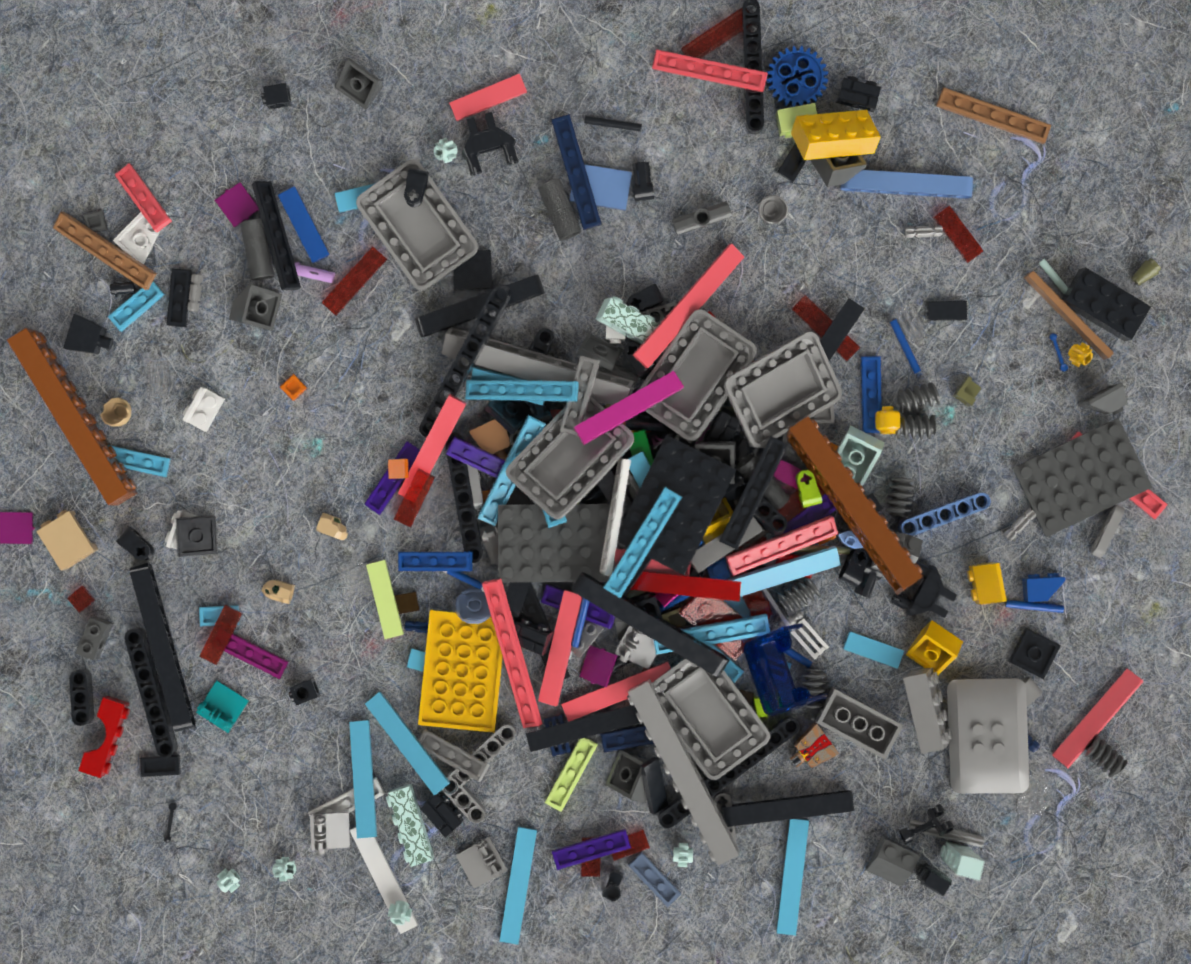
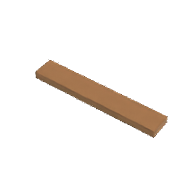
[936,87,1051,144]
[53,211,157,290]
[1024,271,1114,360]

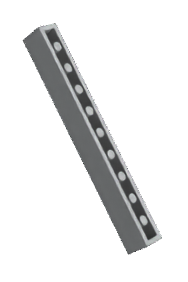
[442,327,634,406]
[627,679,740,866]

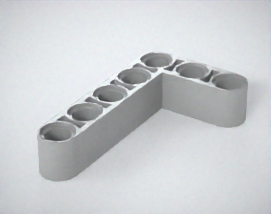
[442,723,516,823]

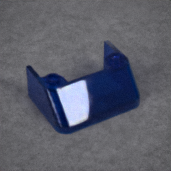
[744,623,827,716]

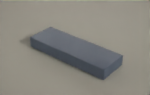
[628,851,681,907]

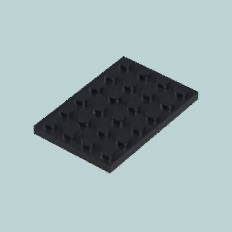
[617,435,737,575]

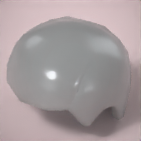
[758,195,789,224]

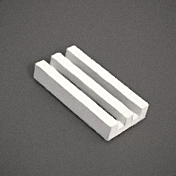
[789,618,829,660]

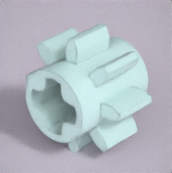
[434,138,458,163]
[673,843,693,867]
[272,857,296,882]
[216,868,241,893]
[388,901,412,925]

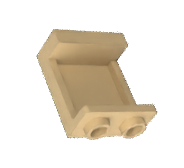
[36,510,99,570]

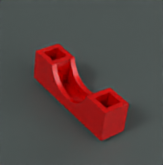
[78,696,130,778]

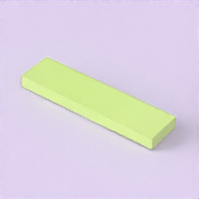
[366,560,404,639]
[545,737,598,812]

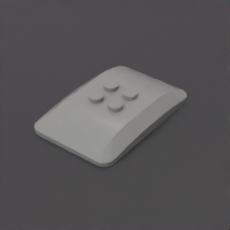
[356,159,478,290]
[639,310,757,441]
[724,332,842,448]
[506,396,634,519]
[652,659,770,780]
[947,678,1029,794]

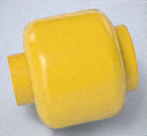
[875,406,900,434]

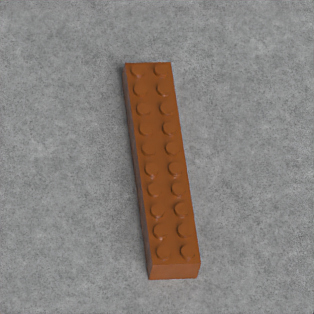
[7,328,138,506]
[787,416,923,595]

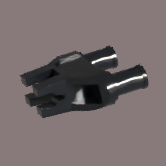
[462,112,519,176]
[890,560,957,618]

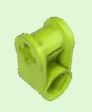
[795,470,822,508]

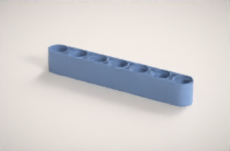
[840,170,973,199]

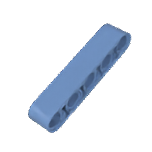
[898,493,991,536]

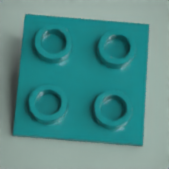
[196,680,249,733]

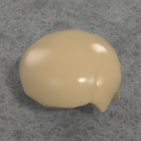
[100,397,132,427]

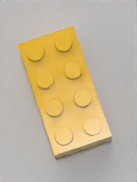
[791,110,881,160]

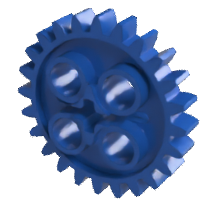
[766,45,829,107]

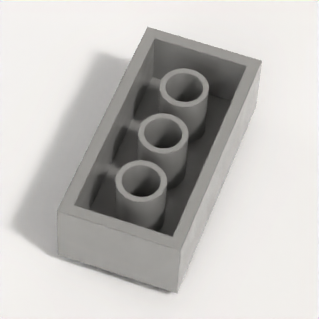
[903,667,952,754]
[814,687,904,760]

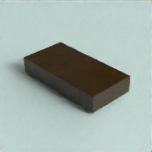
[395,591,420,614]

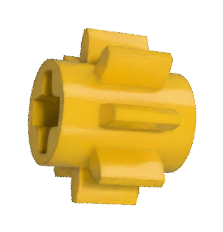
[1068,342,1093,367]

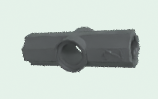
[672,201,732,236]

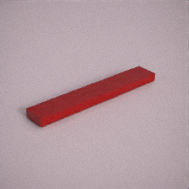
[631,572,742,602]

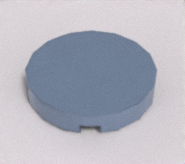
[455,588,491,624]

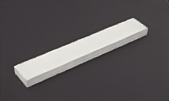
[599,458,631,576]
[350,827,418,934]

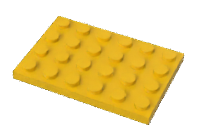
[418,610,503,733]

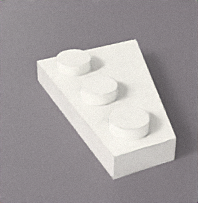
[113,211,168,264]

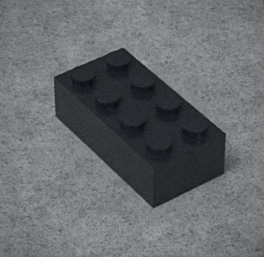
[1062,267,1151,342]

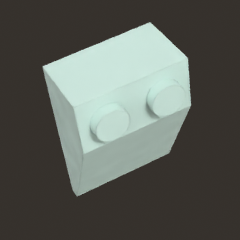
[837,425,885,487]

